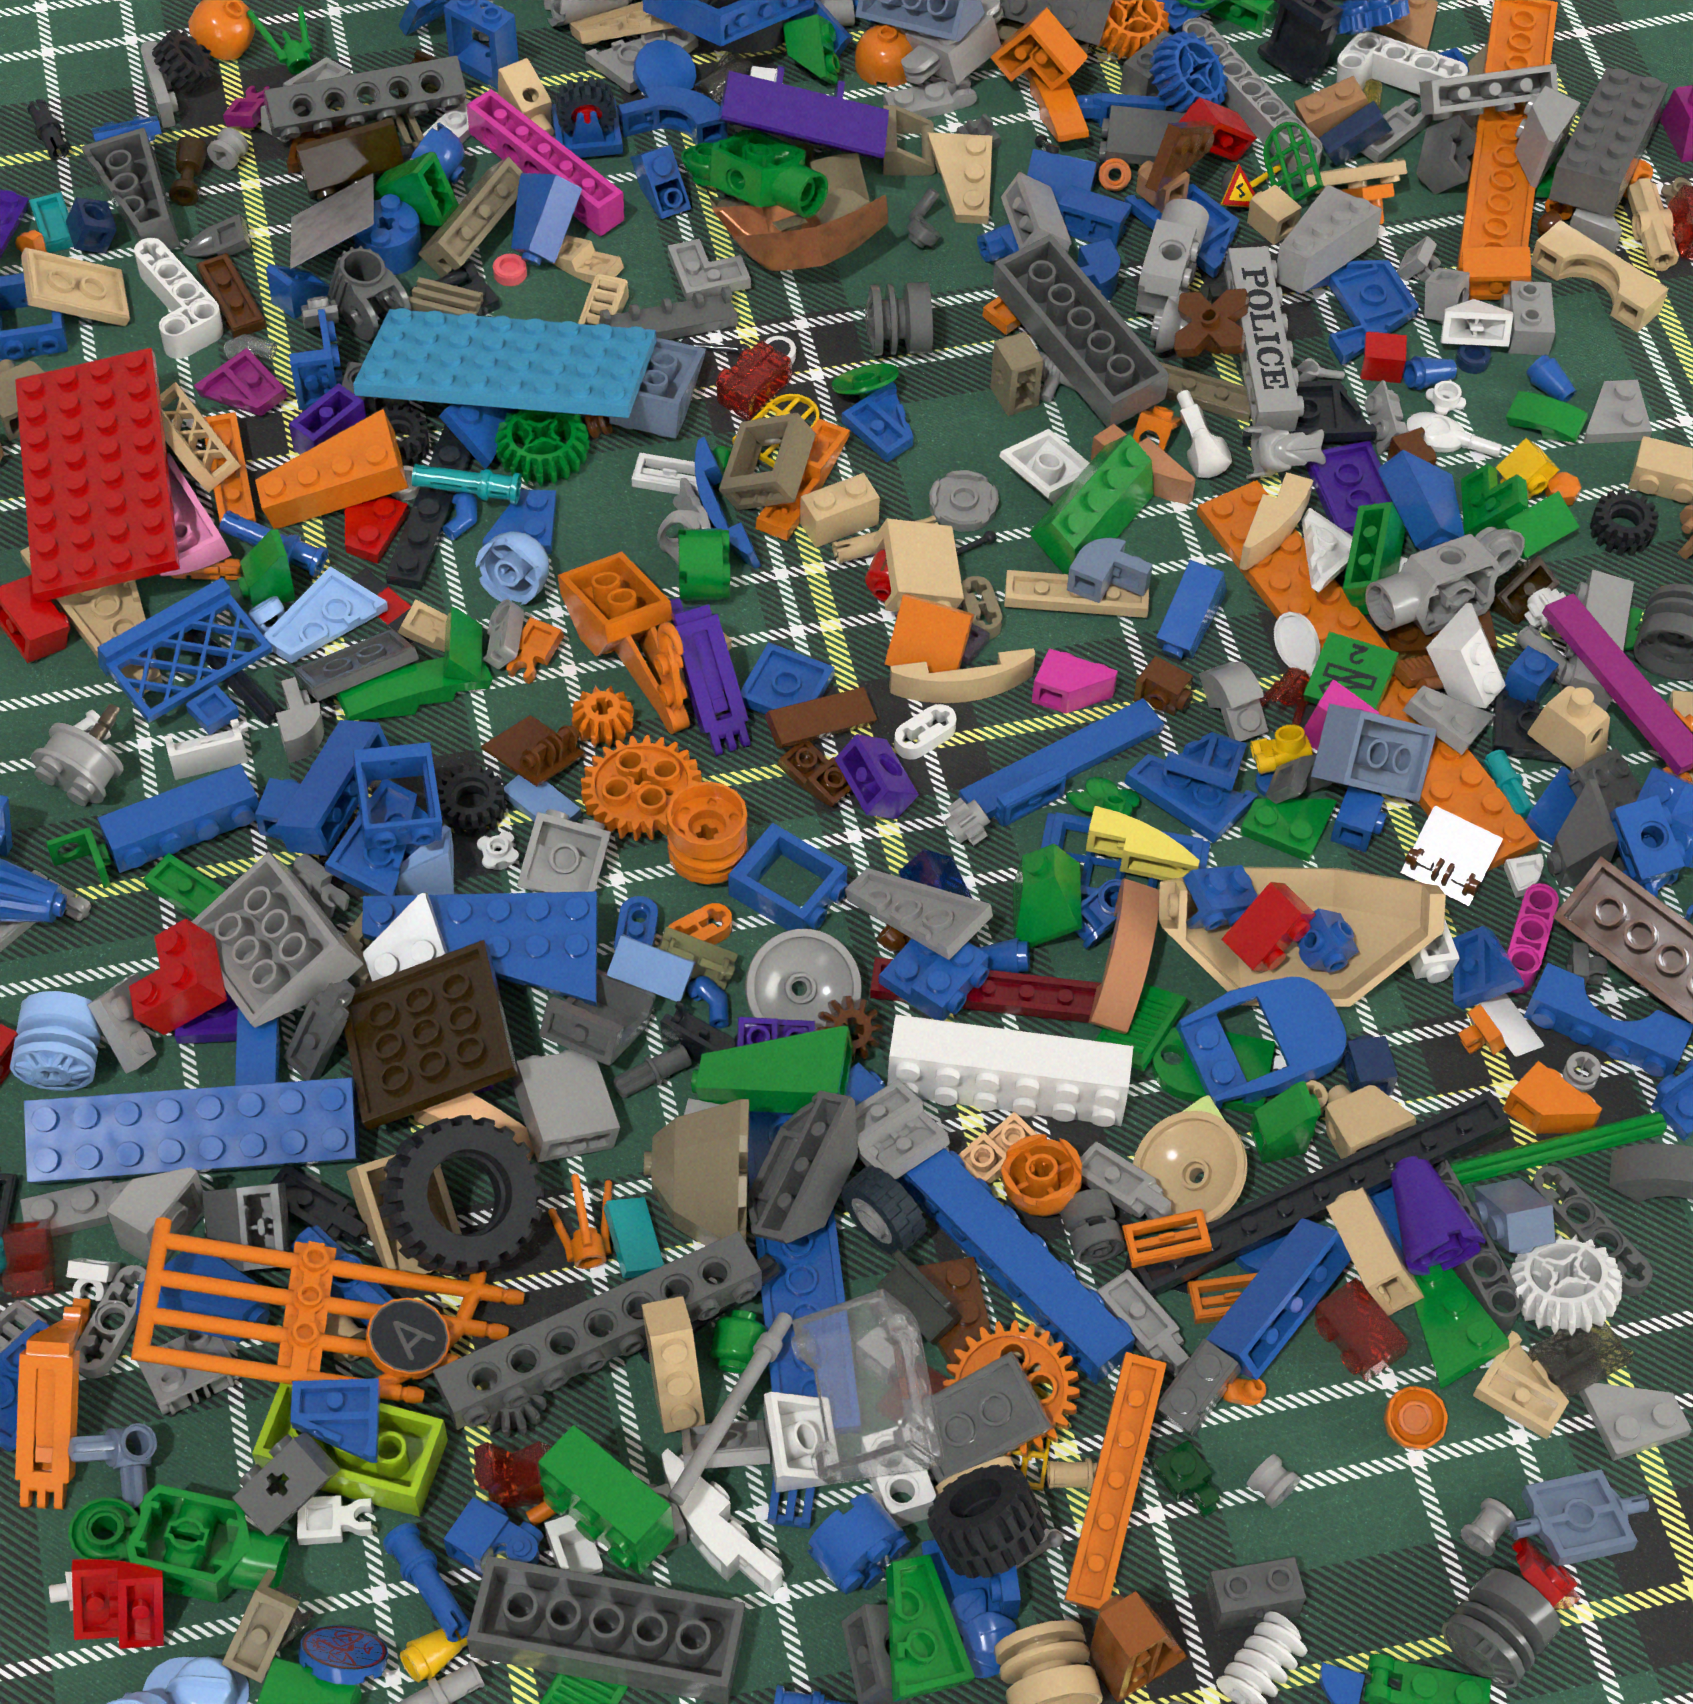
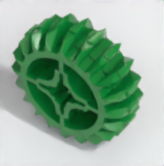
[495,409,590,487]

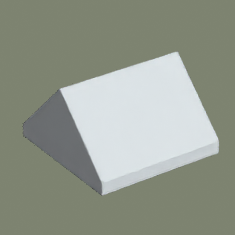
[999,429,1089,504]
[763,1392,842,1493]

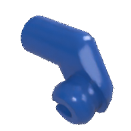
[443,492,477,540]
[687,976,729,1029]

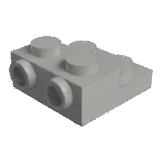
[517,809,611,893]

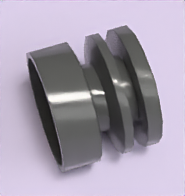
[865,282,933,356]
[1633,584,1693,680]
[1441,1568,1561,1689]

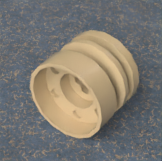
[994,1620,1103,1704]

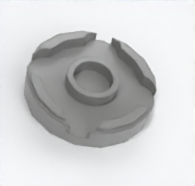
[929,470,999,532]

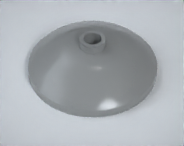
[745,929,861,1028]

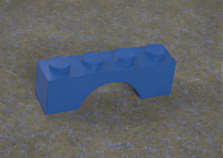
[1524,963,1693,1078]

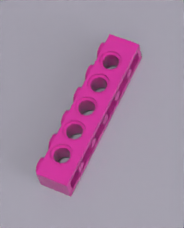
[467,89,624,237]

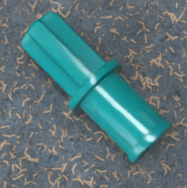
[1483,750,1534,819]

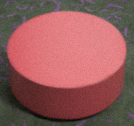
[493,254,527,286]

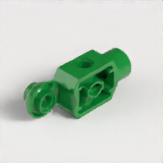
[681,129,828,218]
[68,1484,290,1604]

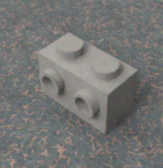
[1500,280,1555,356]

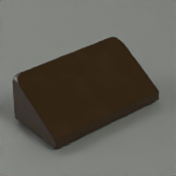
[1489,555,1560,625]

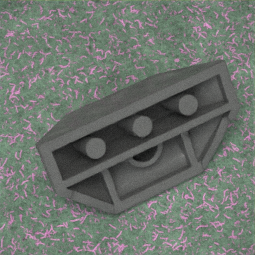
[747,1091,858,1244]

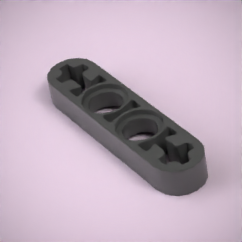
[1530,1166,1653,1296]

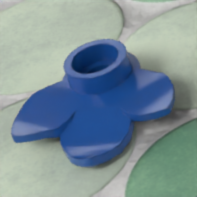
[949,1588,1016,1679]

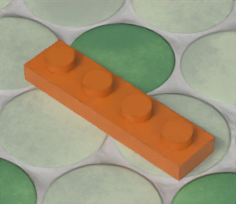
[204,412,257,523]

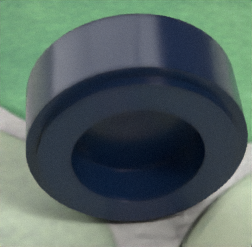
[1455,344,1491,374]

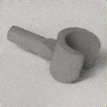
[1296,358,1345,382]

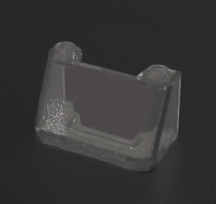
[791,1289,944,1484]

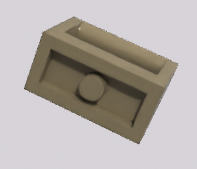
[883,105,935,176]

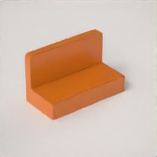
[1462,247,1531,300]

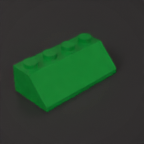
[1029,433,1154,575]

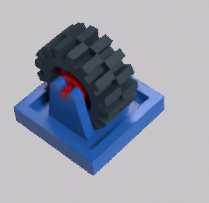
[552,76,623,158]

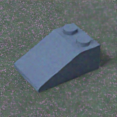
[609,337,706,438]
[1311,703,1437,802]

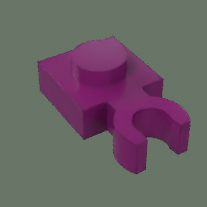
[223,86,270,129]

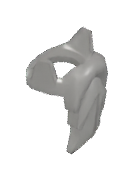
[1243,425,1326,479]
[657,478,711,565]

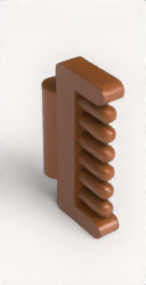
[1393,655,1444,690]

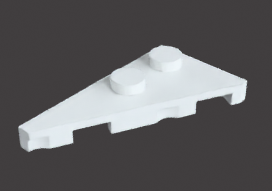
[1302,508,1353,592]

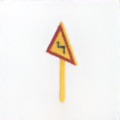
[1220,163,1281,208]

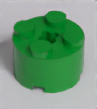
[678,528,730,601]

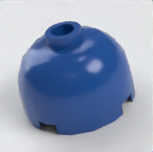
[411,122,465,185]

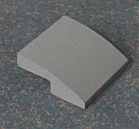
[855,1079,950,1180]

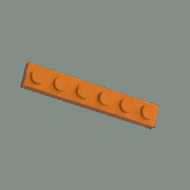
[1063,1352,1167,1612]

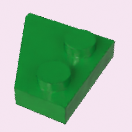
[1240,798,1337,862]

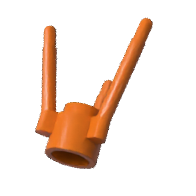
[548,1173,612,1269]

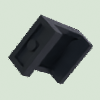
[1257,0,1343,84]

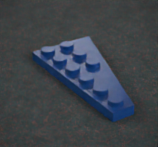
[362,891,598,1007]

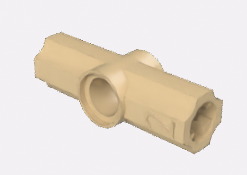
[1626,178,1679,271]

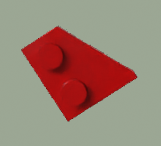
[345,496,409,564]
[1511,1537,1581,1609]

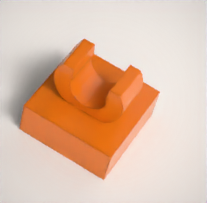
[1458,1004,1506,1055]

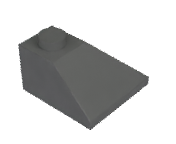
[1547,779,1619,888]

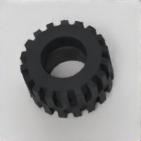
[927,1464,1047,1579]

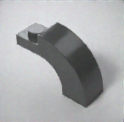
[1609,1143,1693,1202]

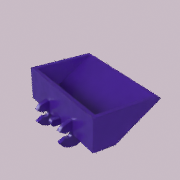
[717,65,889,159]

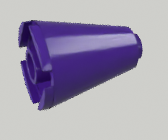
[1390,1156,1486,1276]

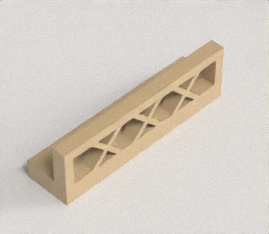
[160,382,241,493]

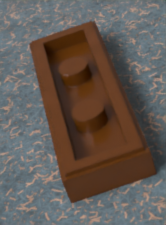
[196,253,266,339]
[764,687,877,749]

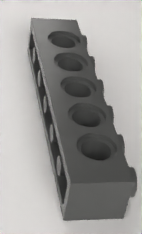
[264,56,467,140]

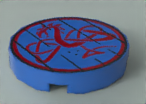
[298,1625,388,1685]

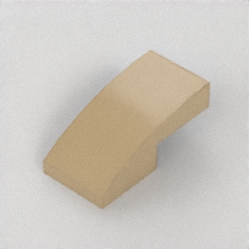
[553,235,624,284]
[398,599,483,652]

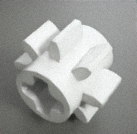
[1524,588,1566,633]

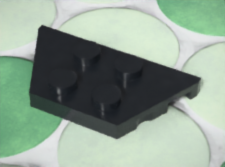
[1242,380,1377,445]

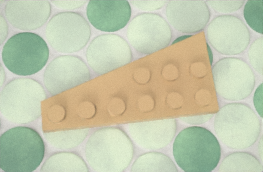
[20,547,163,694]

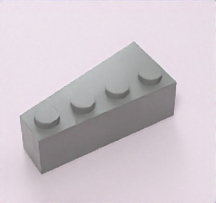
[1275,185,1382,294]

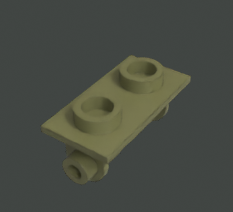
[658,927,738,990]

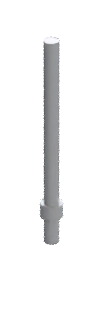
[668,1312,793,1506]

